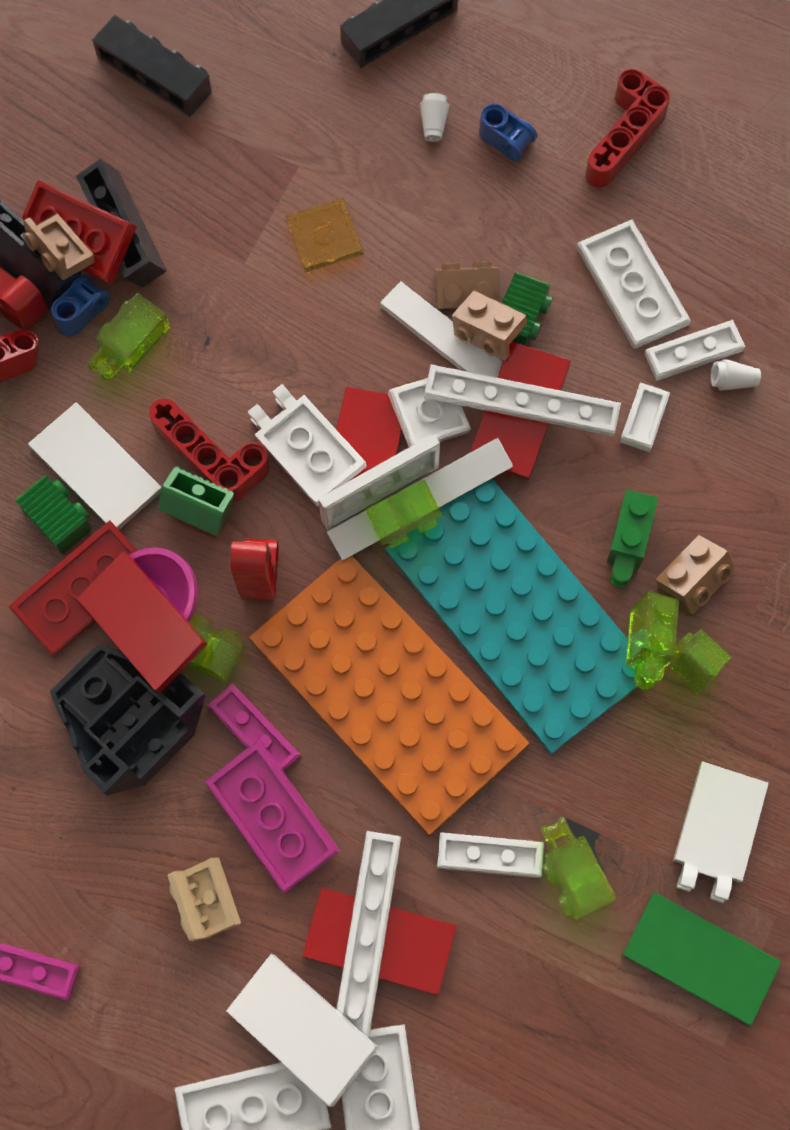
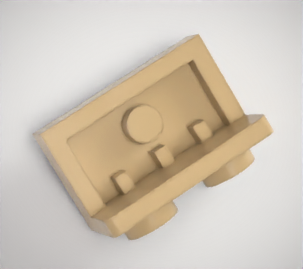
[168,857,241,941]

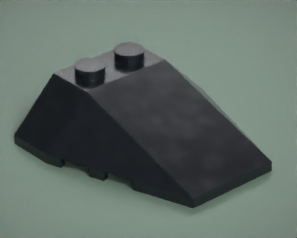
[50,644,206,796]

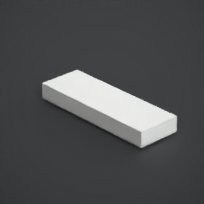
[644,320,745,381]
[437,832,544,879]

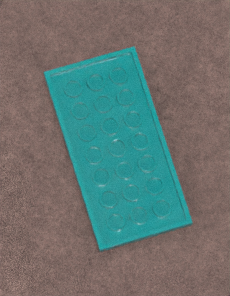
[385,478,656,756]

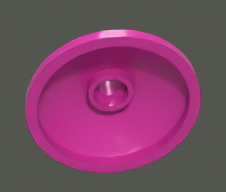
[130,547,198,622]

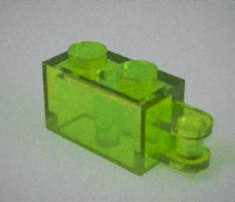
[88,293,170,381]
[626,590,679,691]
[540,817,617,921]

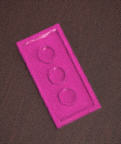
[205,740,341,894]

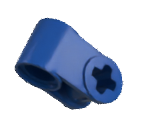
[479,103,538,161]
[51,274,110,336]

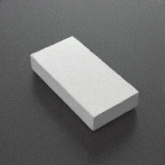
[620,383,671,452]

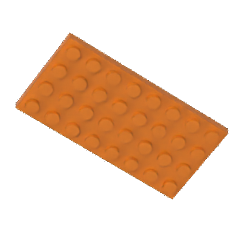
[249,556,530,837]

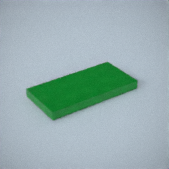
[621,892,782,1026]

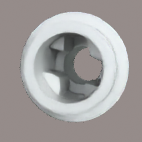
[420,93,450,142]
[711,359,761,391]

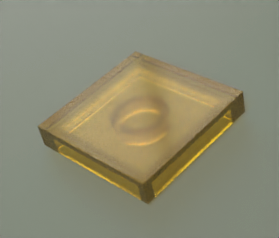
[285,198,363,273]

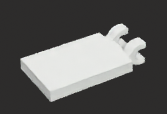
[247,384,367,507]
[673,761,768,903]

